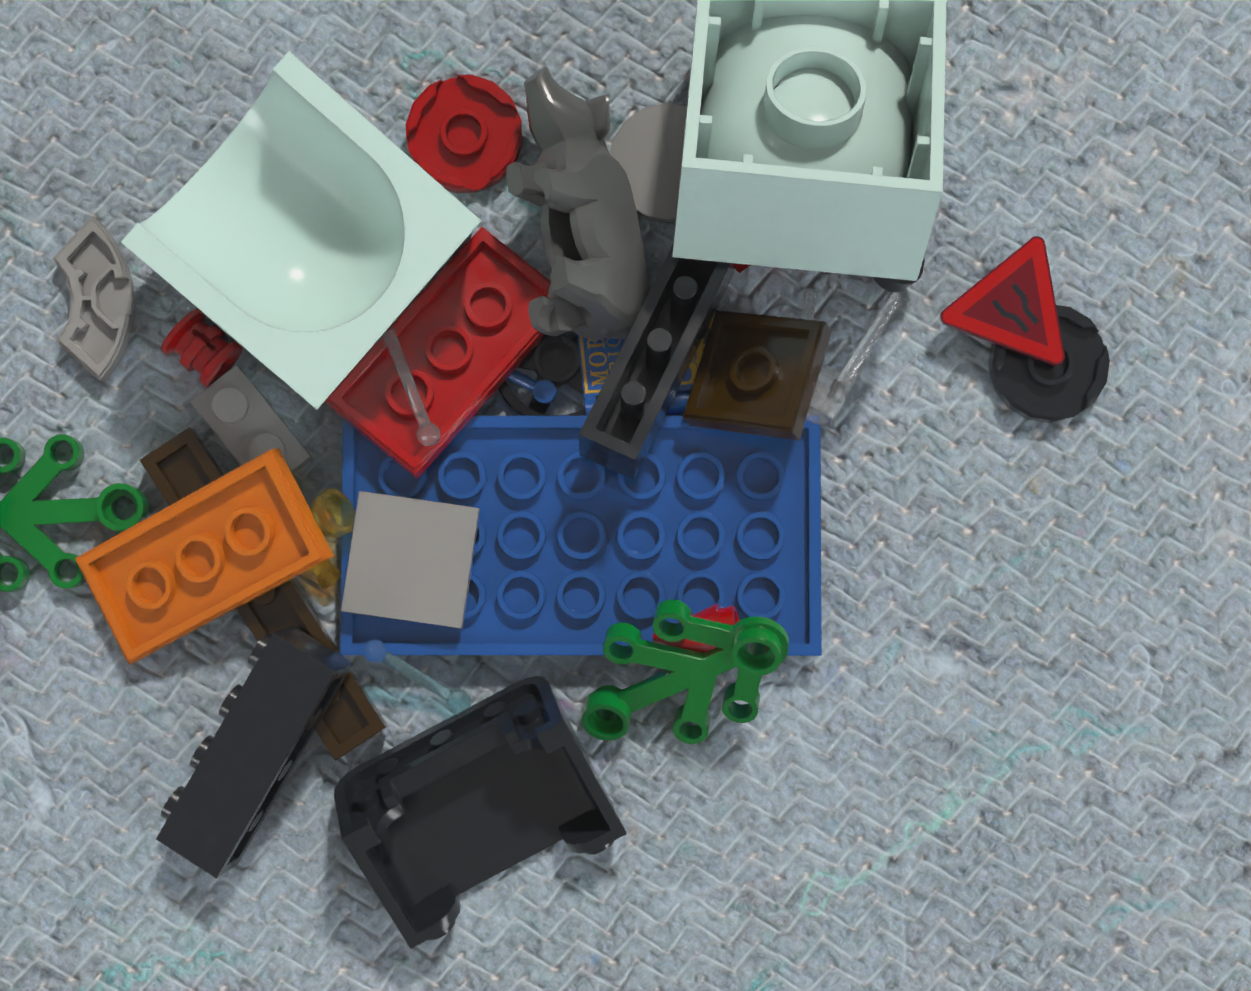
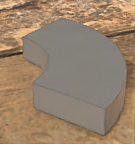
[53,215,135,383]

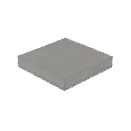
[341,491,480,628]

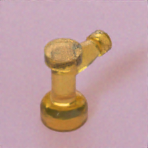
[310,488,356,589]

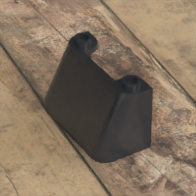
[334,676,627,949]

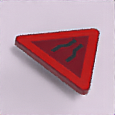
[939,236,1065,366]

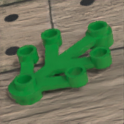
[0,434,149,592]
[581,599,789,744]

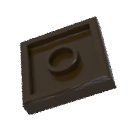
[683,310,832,441]

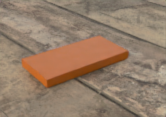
[75,448,334,665]

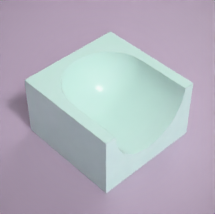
[672,0,947,281]
[121,51,481,410]

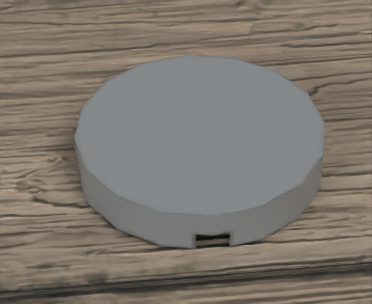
[610,103,687,223]

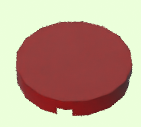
[405,74,523,194]

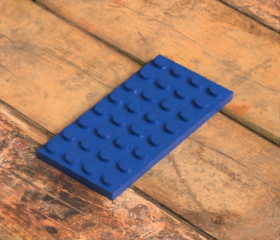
[340,416,822,656]

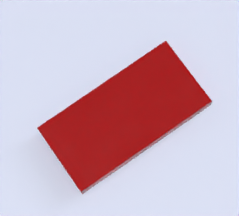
[325,227,551,479]

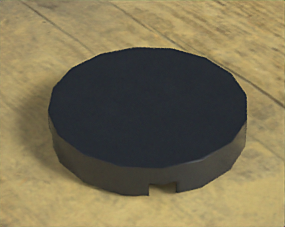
[988,305,1110,423]

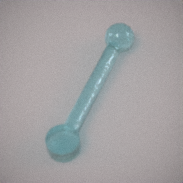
[383,329,441,446]
[363,639,471,714]

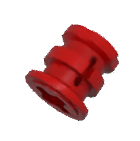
[160,308,243,388]

